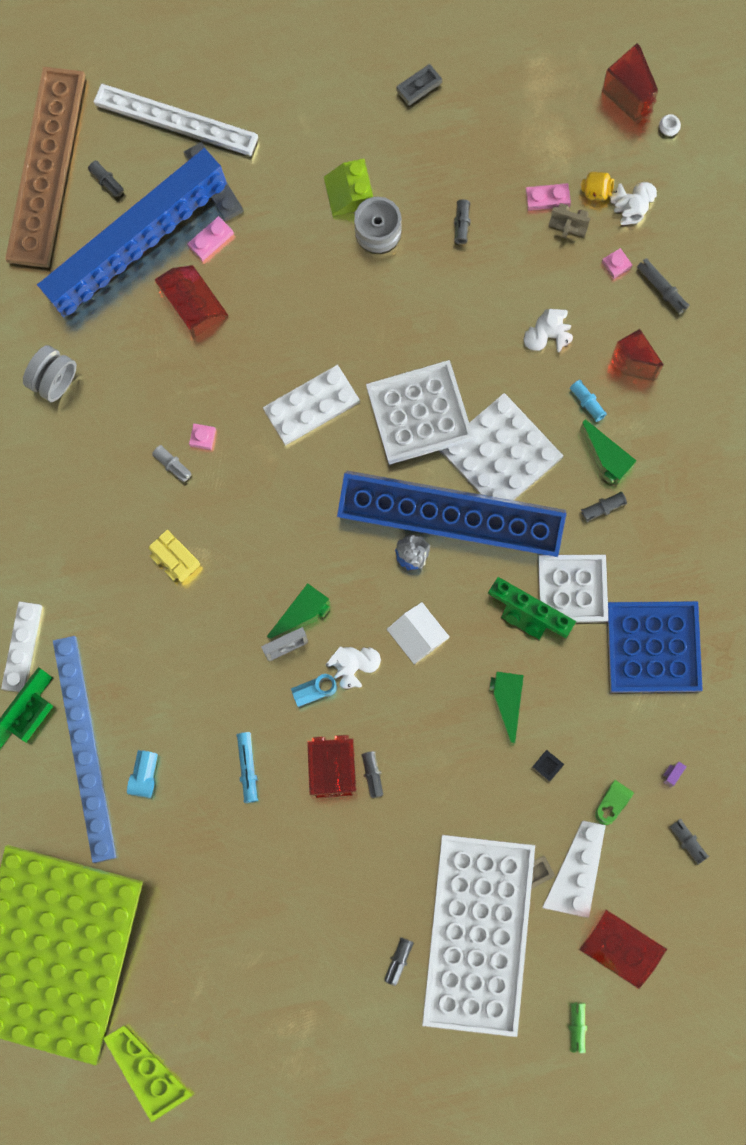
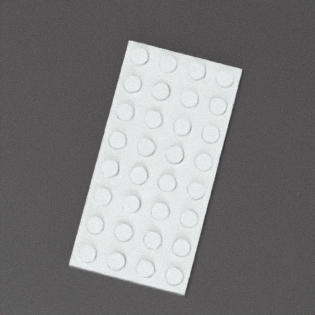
[423,835,535,1037]

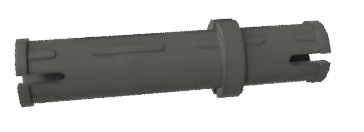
[637,258,690,315]

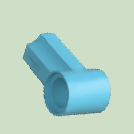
[291,674,337,707]
[127,750,158,798]

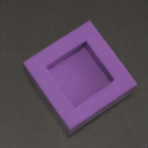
[663,761,687,788]

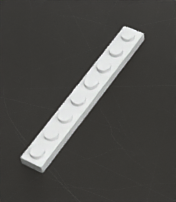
[94,84,258,156]

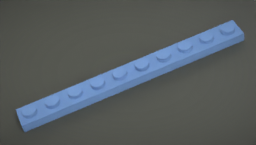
[53,636,117,863]

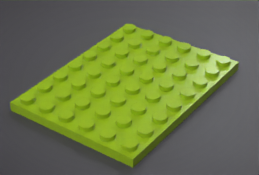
[0,845,143,1066]

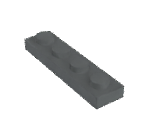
[183,142,244,222]

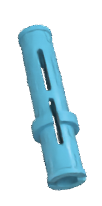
[236,732,258,803]

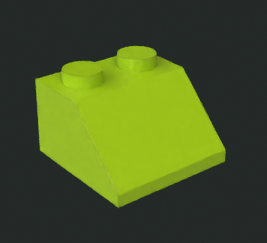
[324,158,373,216]

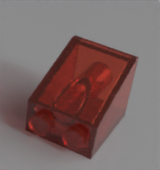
[602,43,658,124]
[307,735,358,799]

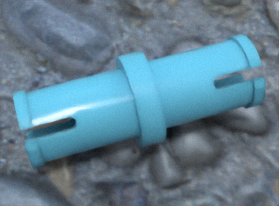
[570,380,607,422]

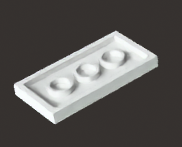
[263,365,360,446]

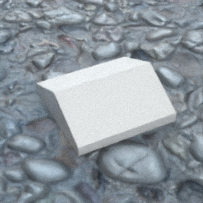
[387,602,450,665]

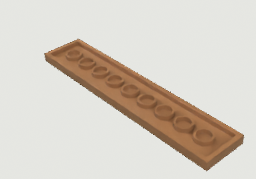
[5,66,85,268]

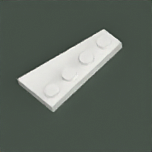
[542,821,606,918]

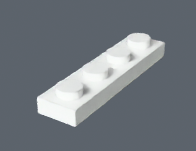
[1,602,42,693]

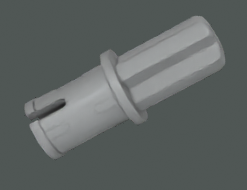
[152,445,191,482]

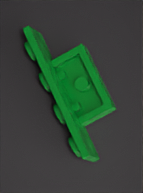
[487,577,576,640]
[0,667,53,749]

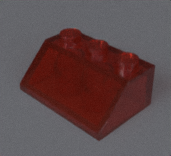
[154,265,228,339]
[579,909,667,989]

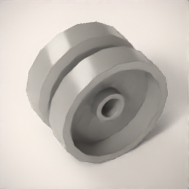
[354,197,401,253]
[23,345,77,402]

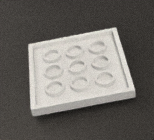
[366,360,474,465]
[439,393,564,500]

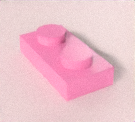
[526,183,571,211]
[187,216,234,261]

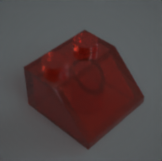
[612,329,664,381]

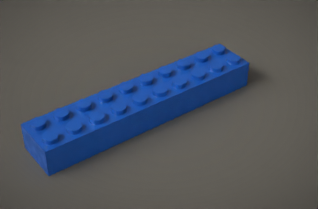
[37,148,227,318]
[337,471,567,557]

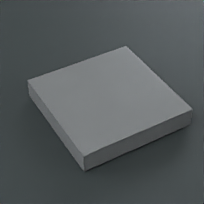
[261,627,308,662]

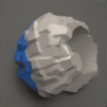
[395,535,430,570]

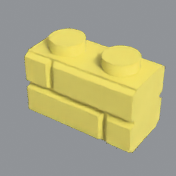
[148,530,200,582]

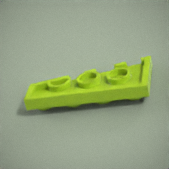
[103,1026,193,1123]

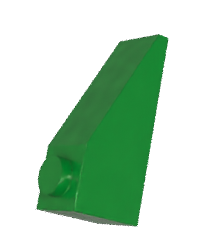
[580,419,637,486]
[267,583,330,642]
[489,672,524,745]

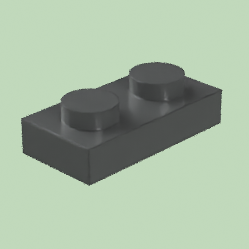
[396,64,442,106]

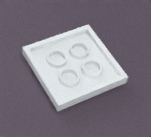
[538,555,608,623]

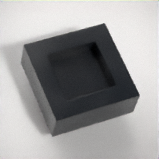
[532,750,564,782]

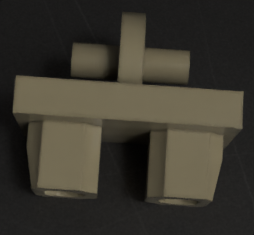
[548,203,591,238]

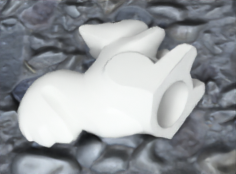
[610,182,657,225]
[523,309,573,352]
[325,646,381,689]

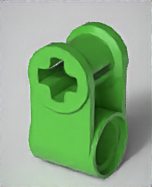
[595,780,634,825]

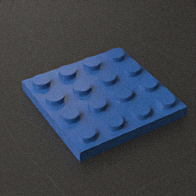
[608,601,703,693]

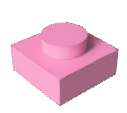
[602,248,632,279]
[189,423,216,450]

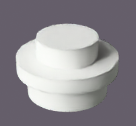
[659,114,681,136]

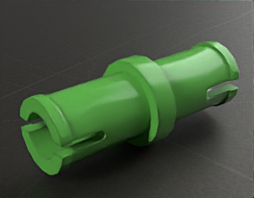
[568,1002,587,1053]

